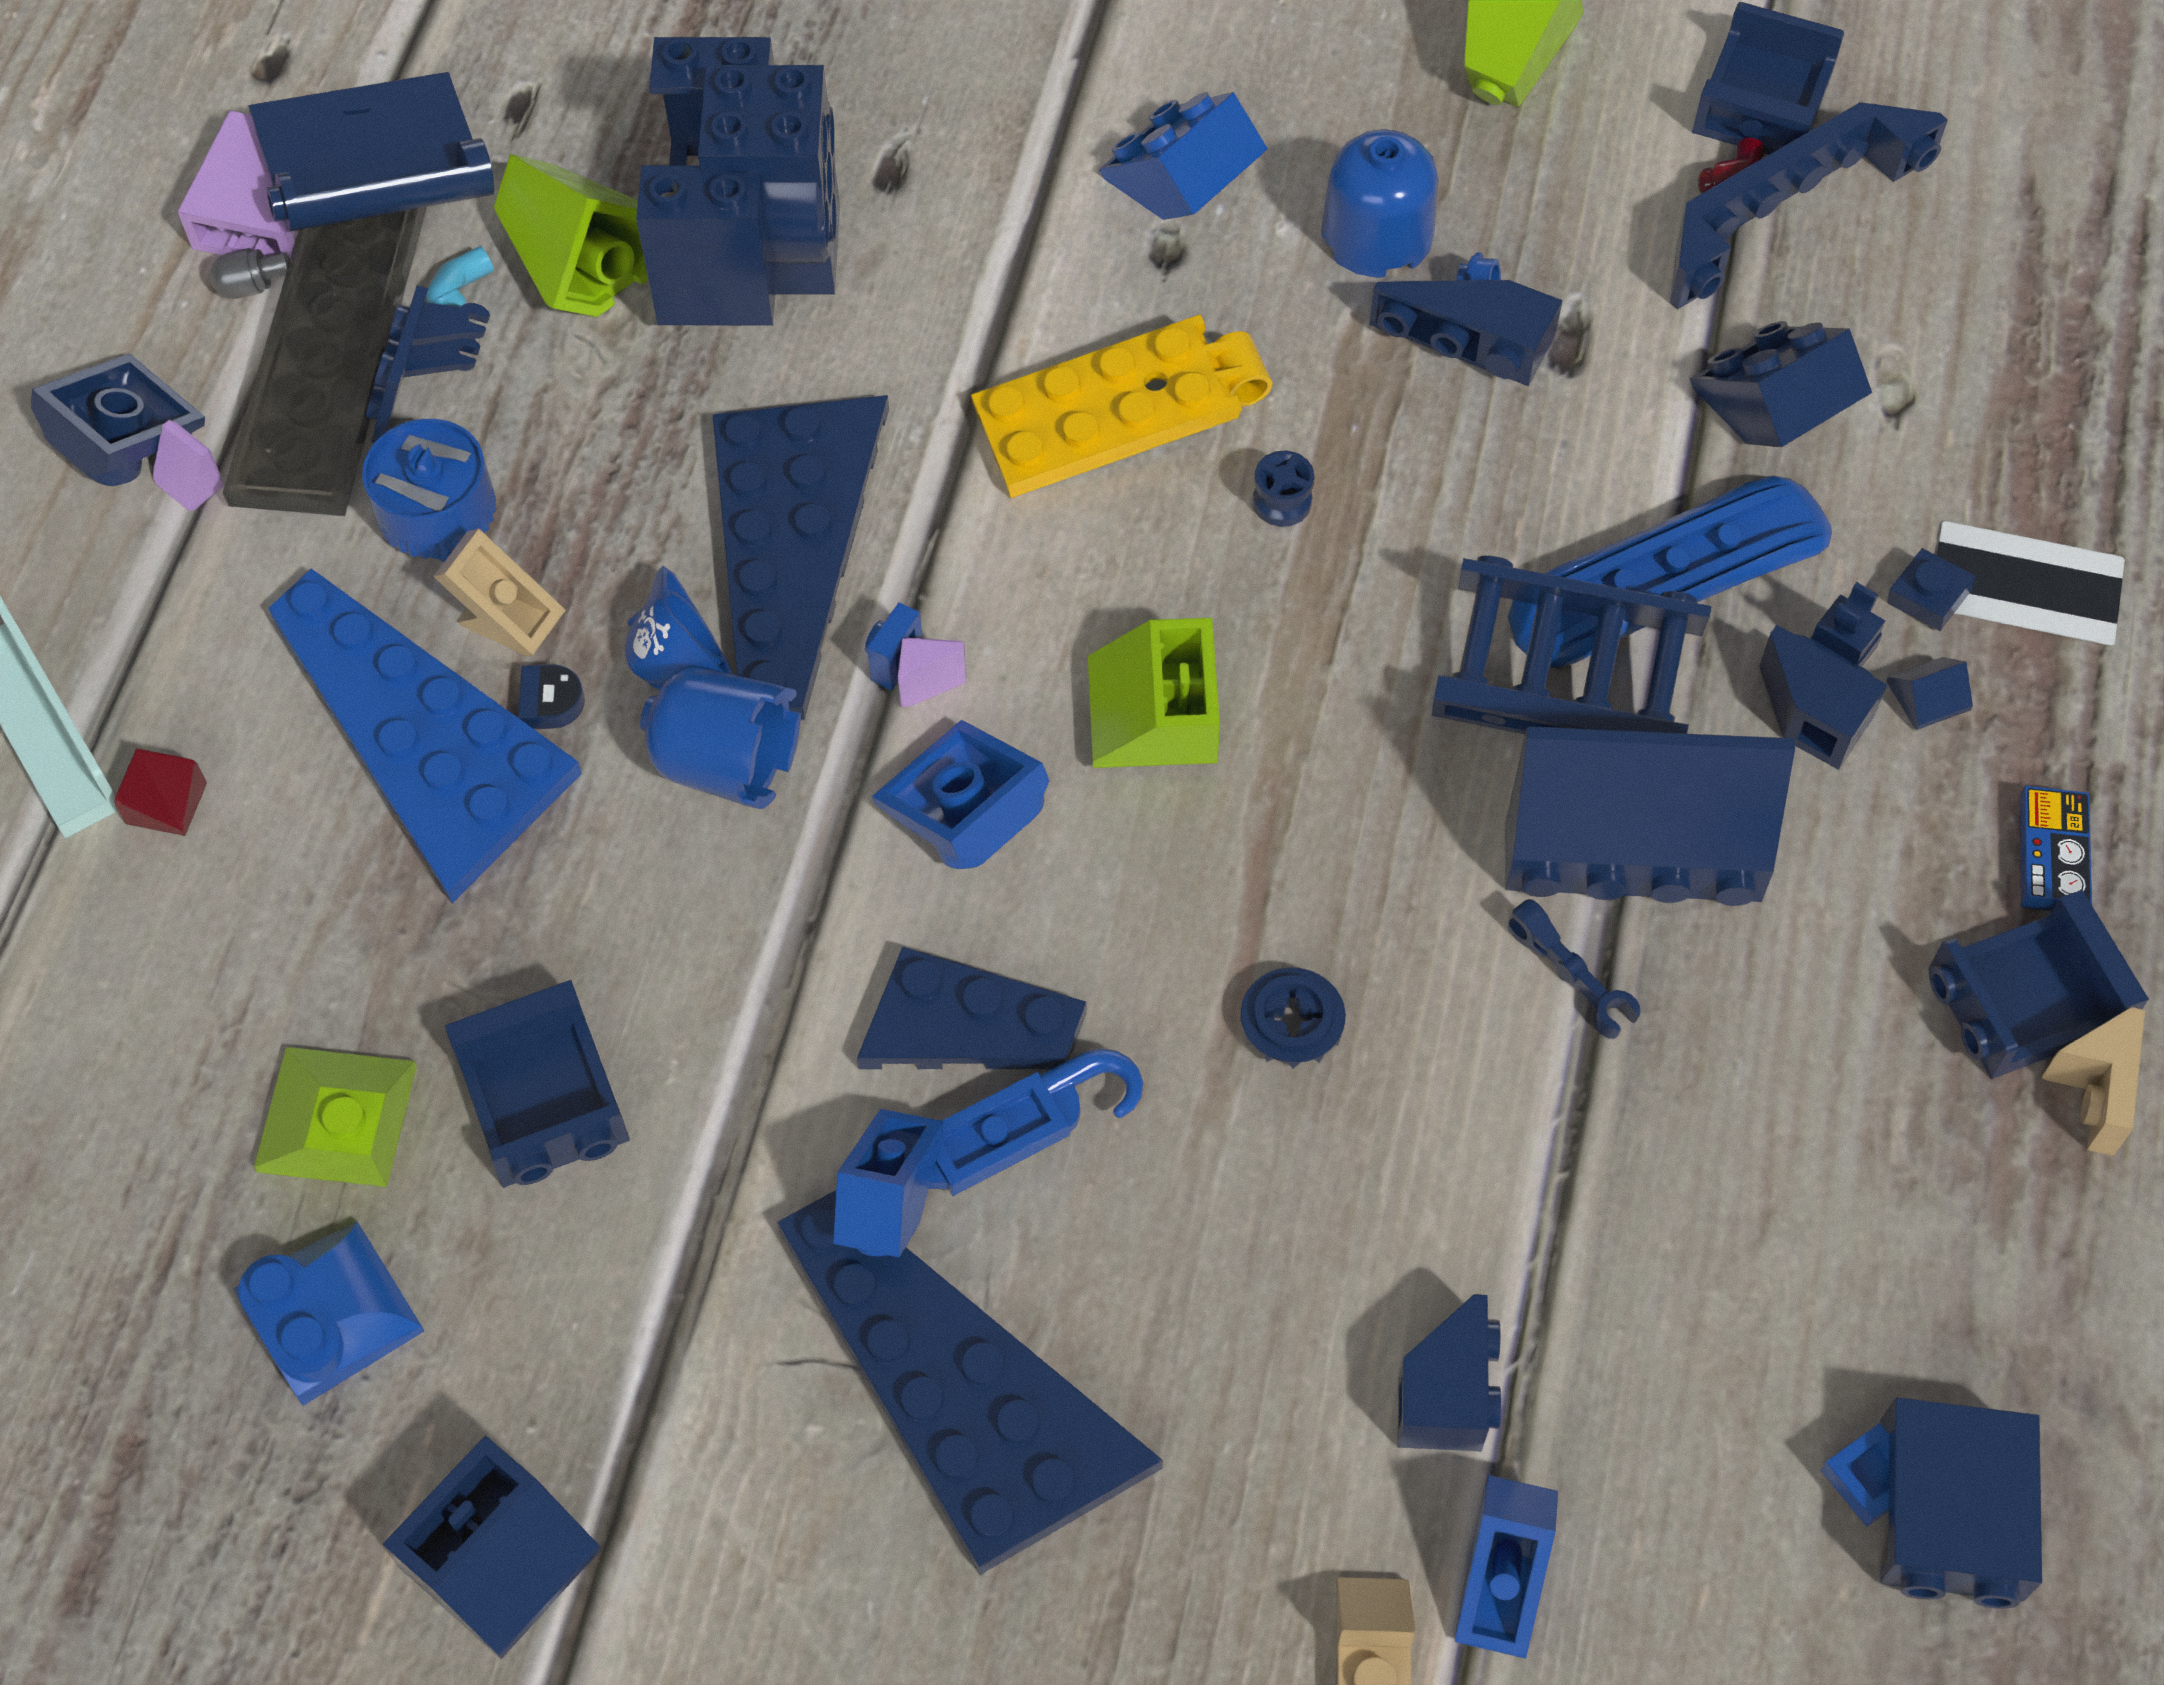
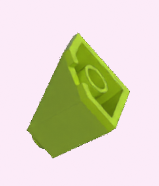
[1464,0,1584,107]
[493,154,648,317]

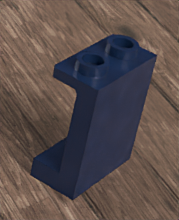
[1692,2,1844,155]
[1928,890,2149,1079]
[444,980,630,1188]
[1880,1397,2042,1609]

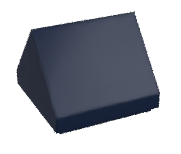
[1886,657,1973,730]

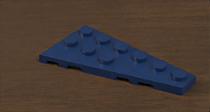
[777,1190,1163,1575]

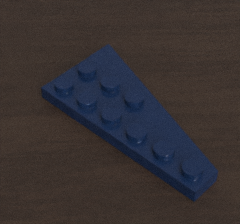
[713,395,889,720]

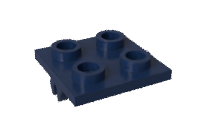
[366,285,490,444]

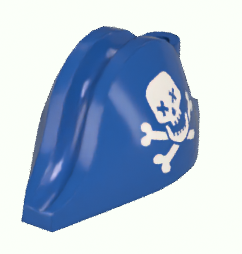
[625,565,733,690]

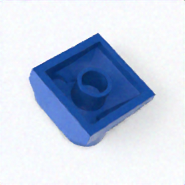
[872,720,1050,869]
[233,1221,424,1406]

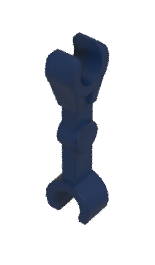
[1508,899,1640,1039]

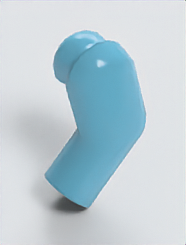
[427,246,494,307]

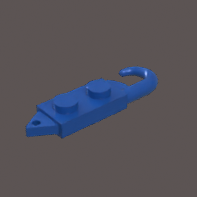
[929,1048,1144,1197]

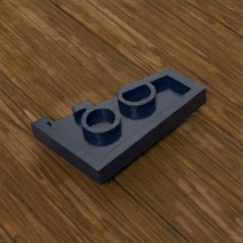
[857,947,1087,1069]

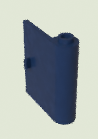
[248,72,494,232]

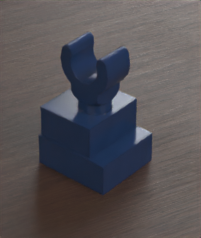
[1809,582,1886,667]

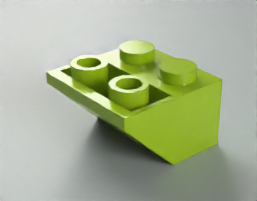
[1088,617,1220,768]

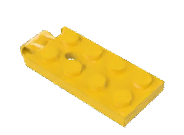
[971,314,1273,498]

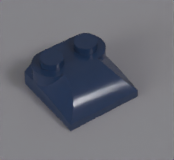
[31,353,205,486]

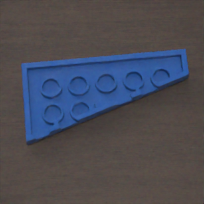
[268,568,582,904]

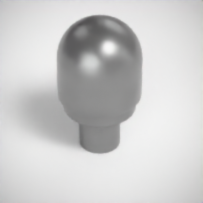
[210,248,293,299]

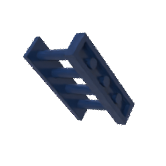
[1431,555,1712,735]

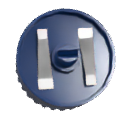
[362,419,496,562]

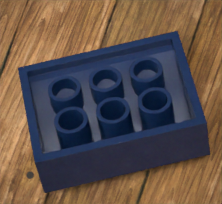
[1505,727,1795,906]

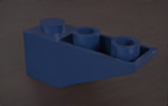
[1369,280,1563,386]

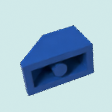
[833,1109,944,1257]
[1455,1475,1558,1659]

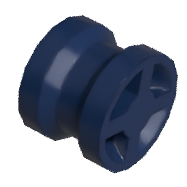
[1253,450,1315,527]

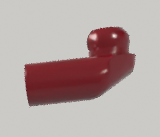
[1698,137,1765,194]

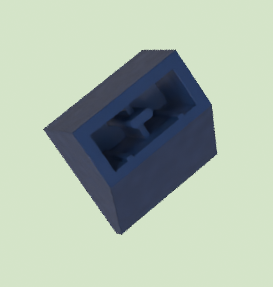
[1689,321,1872,447]
[382,1435,602,1659]

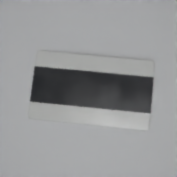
[1937,521,2125,646]

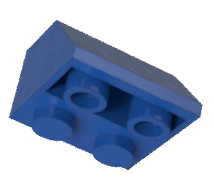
[1099,92,1268,220]

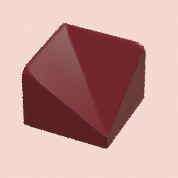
[114,748,207,836]

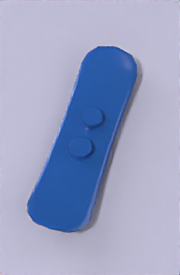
[1508,476,1832,668]

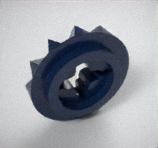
[1240,967,1346,1069]

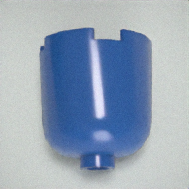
[1321,129,1439,278]
[640,667,801,809]

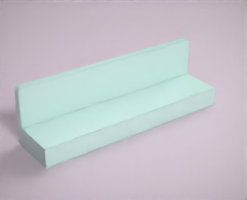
[0,596,118,838]

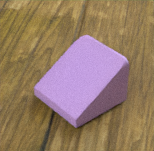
[153,420,224,511]
[898,638,967,707]

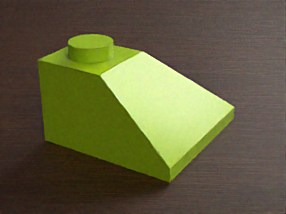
[254,1047,417,1187]

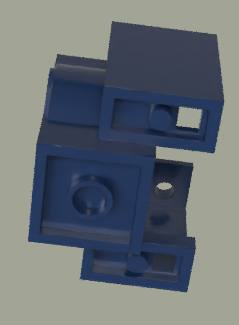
[636,37,840,326]

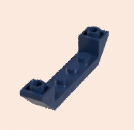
[1670,102,1948,310]

